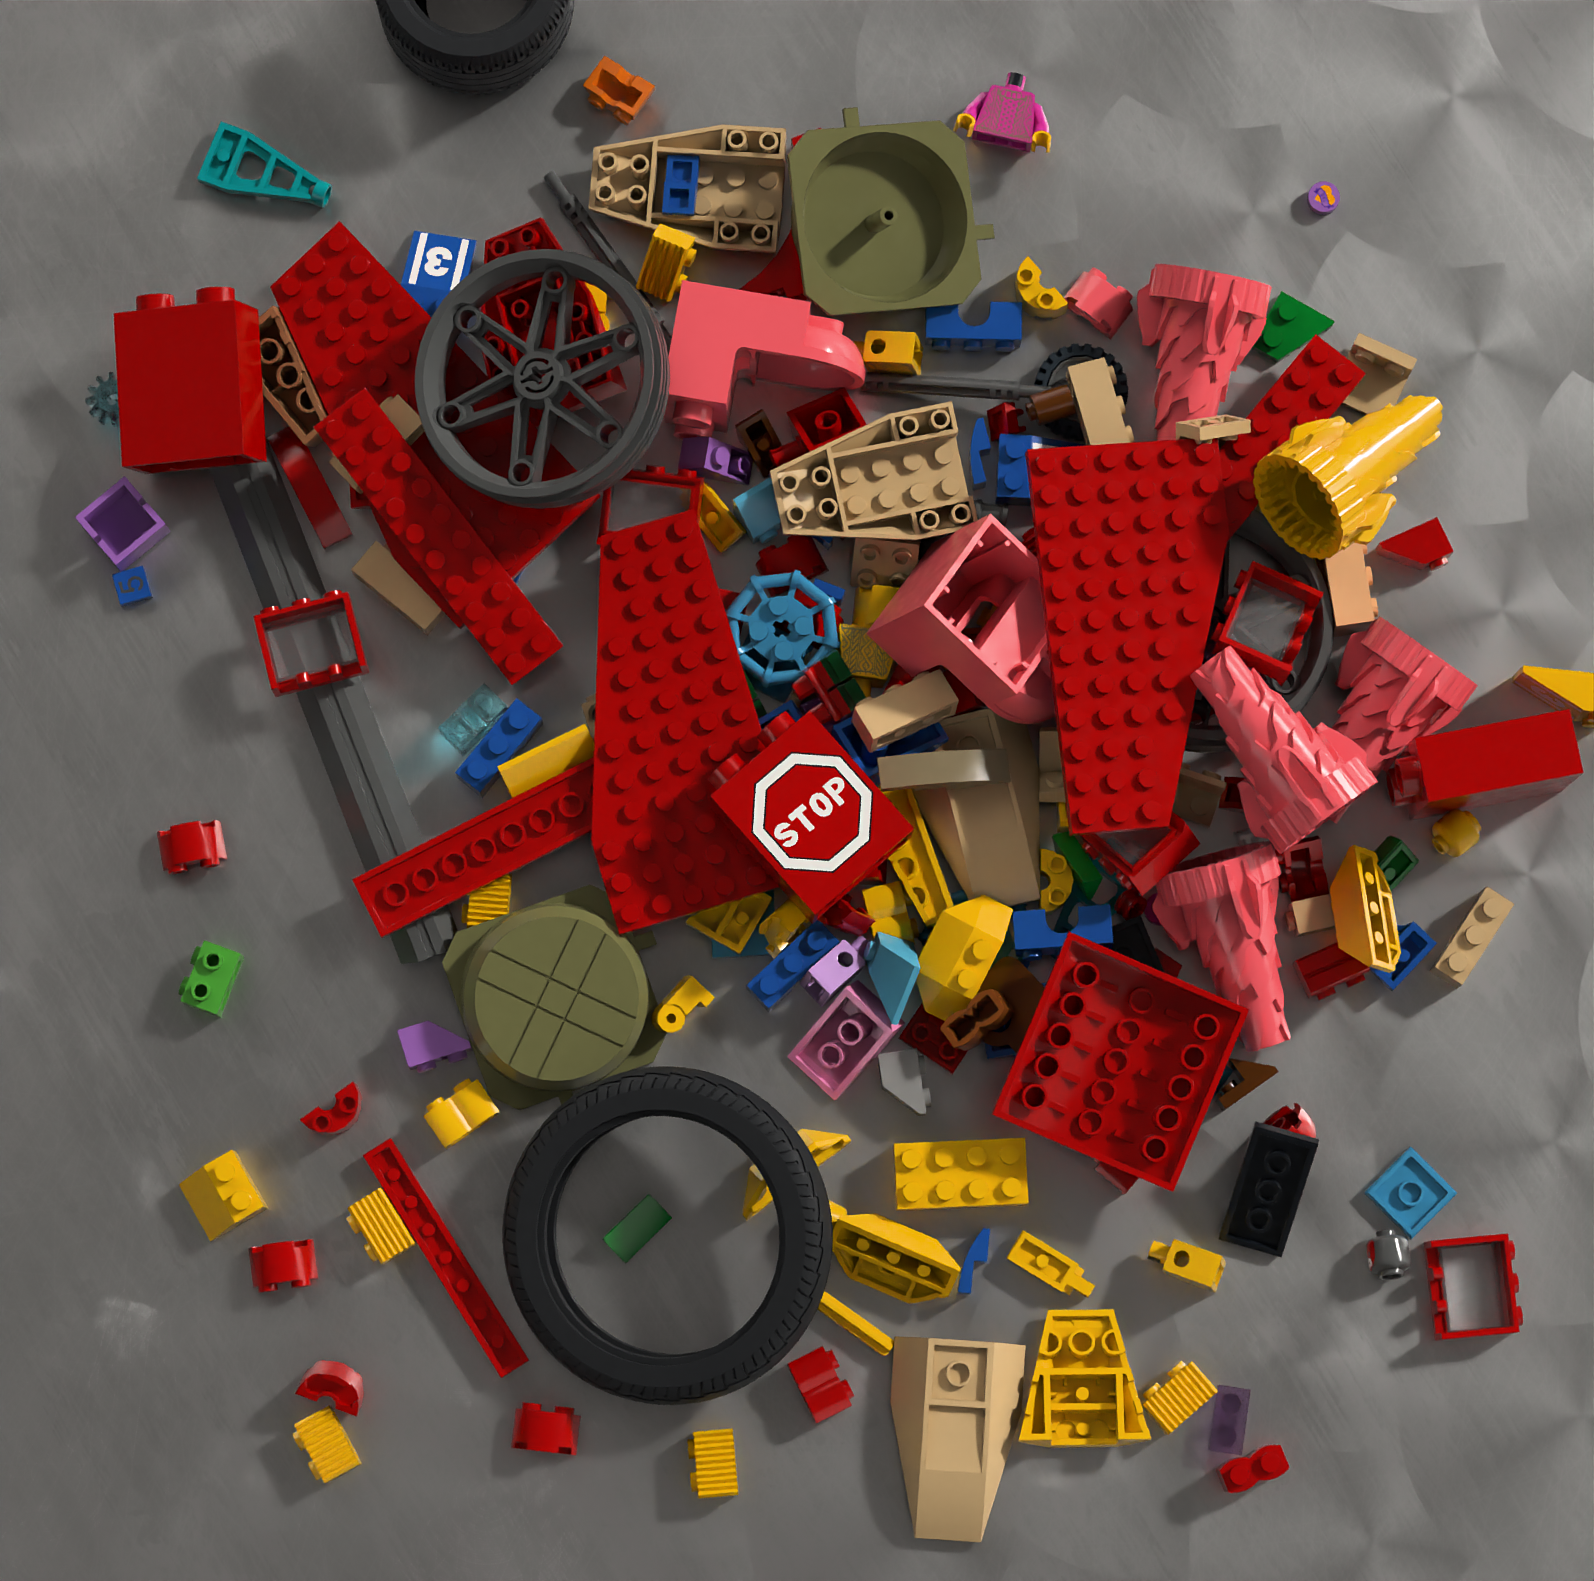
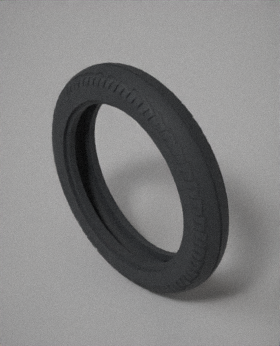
[502,1066,833,1405]

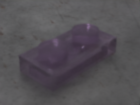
[1208,1385,1251,1455]

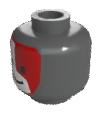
[1366,1229,1411,1280]

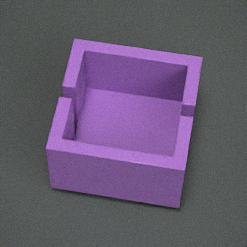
[75,476,171,572]

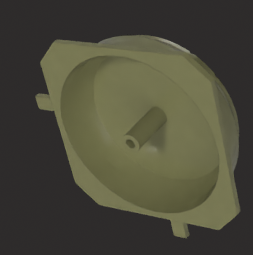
[787,107,995,316]
[442,884,667,1110]

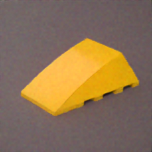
[1019,1309,1151,1448]

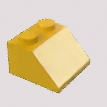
[179,1150,268,1241]

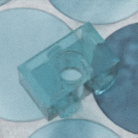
[438,683,508,756]

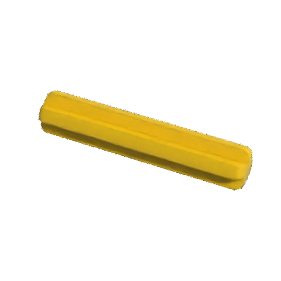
[817,1291,894,1356]

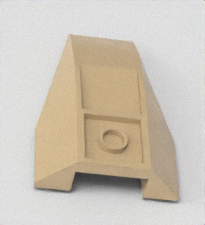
[588,124,786,253]
[770,401,978,540]
[912,708,1040,907]
[890,1337,1026,1542]

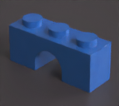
[925,302,1022,352]
[455,698,543,798]
[1012,904,1114,961]
[746,920,840,1012]

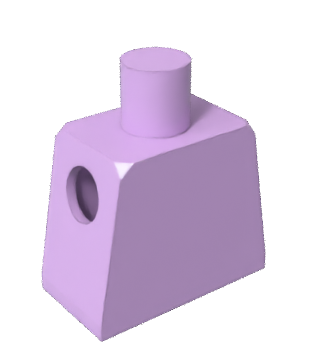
[800,936,868,1008]

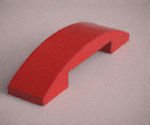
[267,426,353,549]

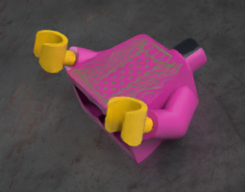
[953,72,1051,153]

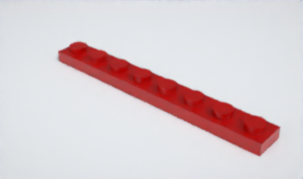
[363,1138,530,1378]

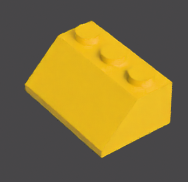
[497,724,594,798]

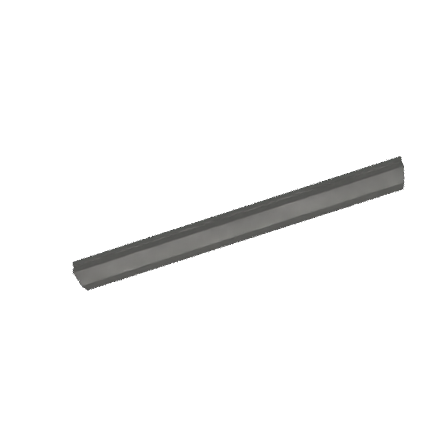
[209,436,458,964]

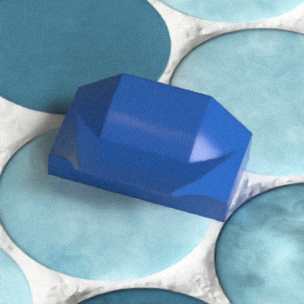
[1370,921,1437,991]

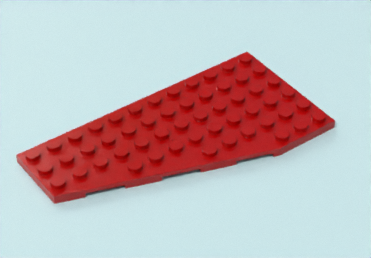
[270,221,601,629]
[1025,438,1229,836]
[591,509,780,935]

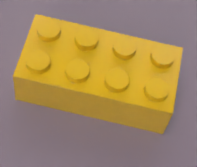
[893,1138,1029,1211]

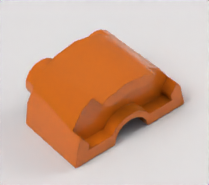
[583,56,655,125]

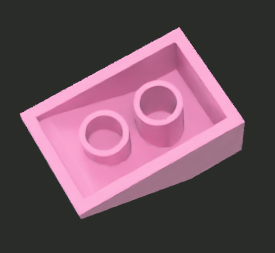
[787,980,906,1101]

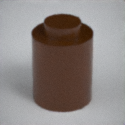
[1025,384,1076,426]

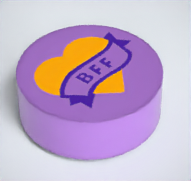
[1307,181,1340,215]

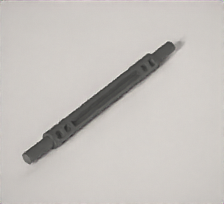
[544,171,672,354]
[860,372,1052,401]

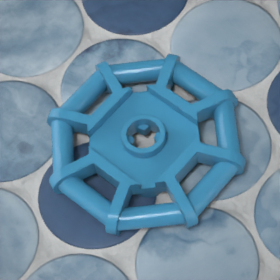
[725,569,841,688]

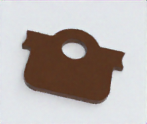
[977,956,1045,1053]

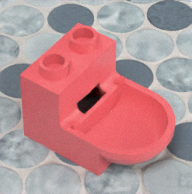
[664,280,866,440]
[866,513,1056,724]

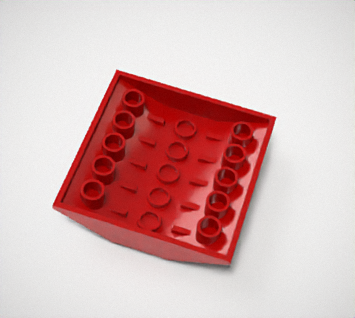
[992,932,1249,1192]

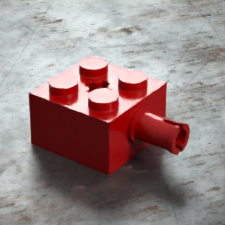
[769,387,867,468]

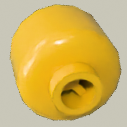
[1432,809,1481,857]

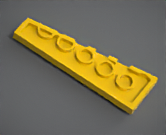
[878,786,954,929]

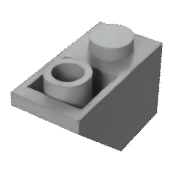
[877,1048,931,1116]

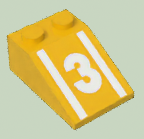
[1512,665,1594,728]

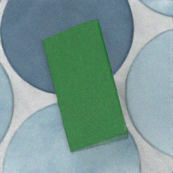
[1052,831,1103,900]
[1374,835,1419,891]
[602,1194,672,1264]

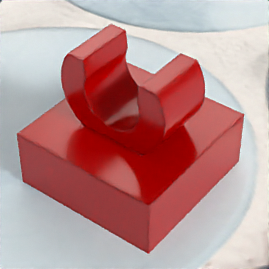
[987,402,1026,442]

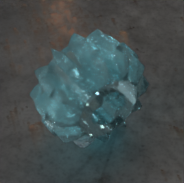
[85,372,119,427]

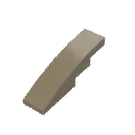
[877,749,1011,792]

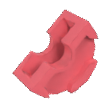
[1063,267,1133,340]

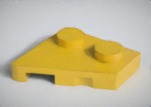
[686,893,773,955]

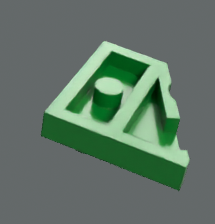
[1252,291,1335,363]

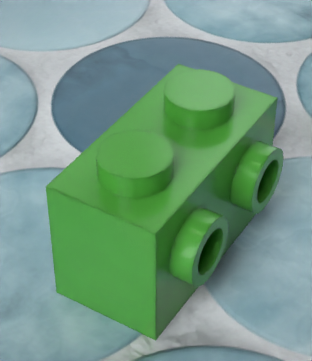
[178,940,244,1018]

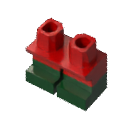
[791,649,866,724]

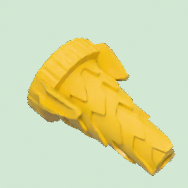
[1253,395,1443,559]

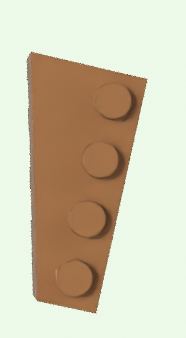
[259,306,328,447]

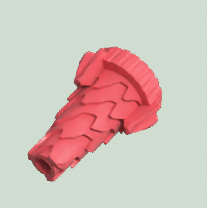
[1137,264,1272,441]
[1330,616,1478,824]
[1190,646,1378,854]
[1151,841,1291,1052]

